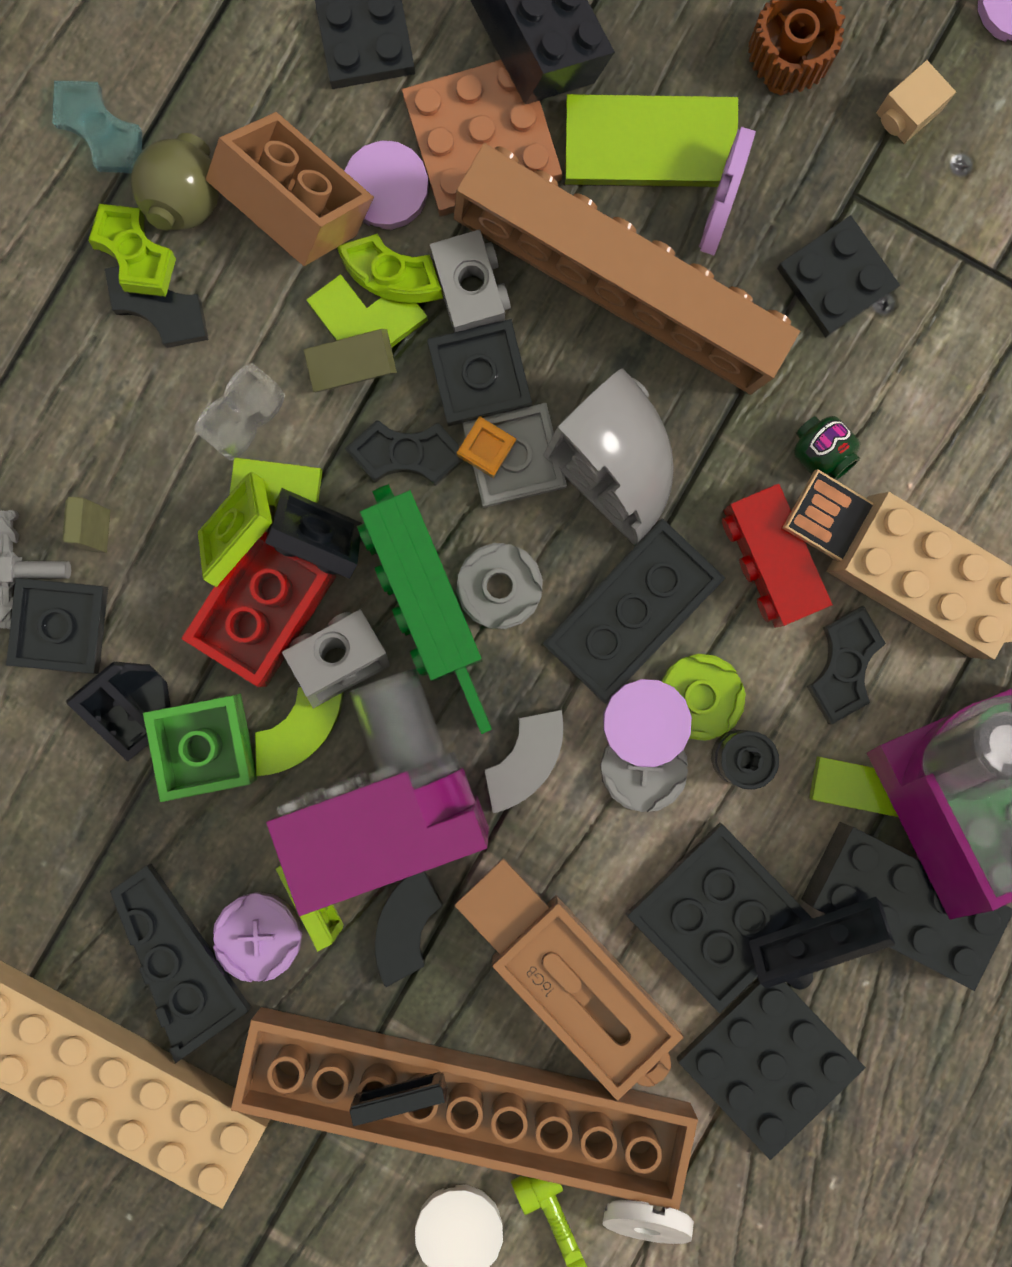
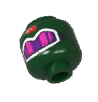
[794,416,860,480]

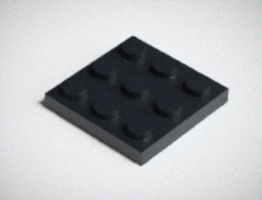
[625,822,813,1014]
[676,979,866,1160]

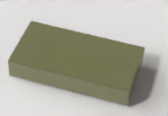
[303,329,397,392]
[62,497,111,553]

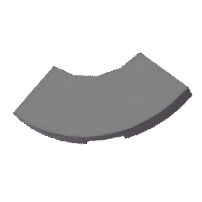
[485,710,563,813]

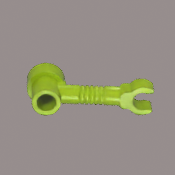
[510,1175,587,1267]

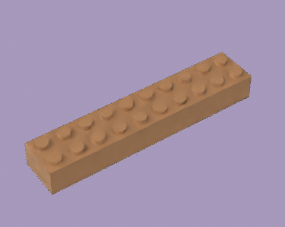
[231,1007,698,1211]

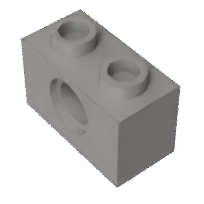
[429,229,511,333]
[282,609,390,708]

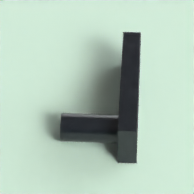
[749,896,895,990]

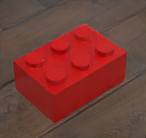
[181,532,336,687]

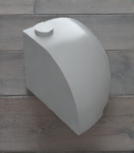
[543,368,674,546]

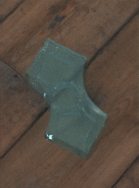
[52,81,142,173]

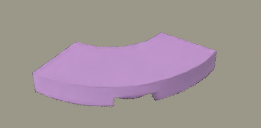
[699,127,756,255]

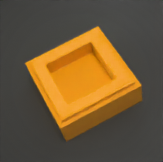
[456,416,517,478]

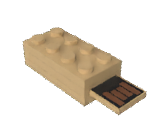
[782,469,1012,660]

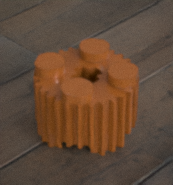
[748,0,846,95]

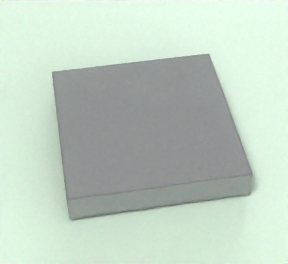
[463,403,567,508]

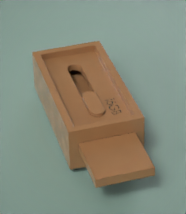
[454,858,684,1101]

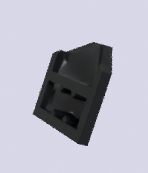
[66,662,171,762]

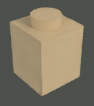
[876,60,956,144]

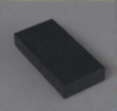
[349,1072,447,1127]

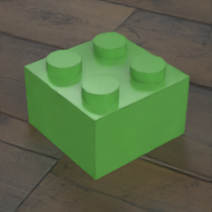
[143,693,257,802]

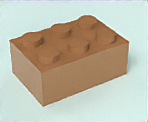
[205,112,374,266]

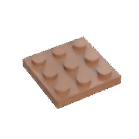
[402,60,562,216]

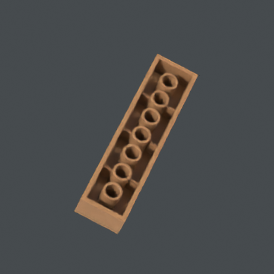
[454,143,800,395]

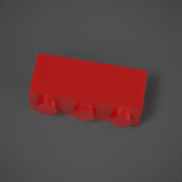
[722,483,833,628]

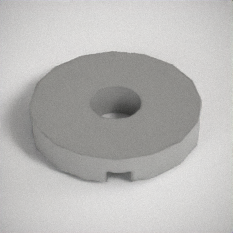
[457,543,543,629]

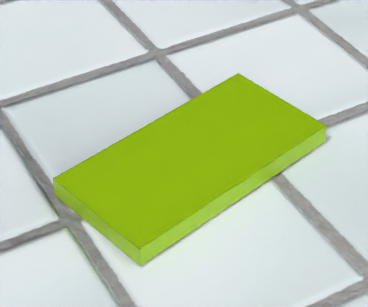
[565,94,738,187]

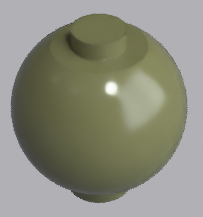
[131,133,220,231]

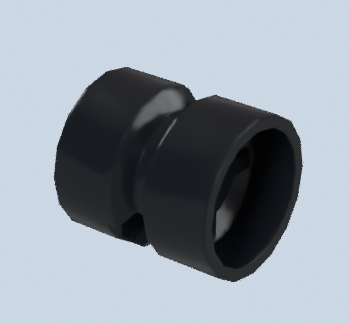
[711,729,779,790]

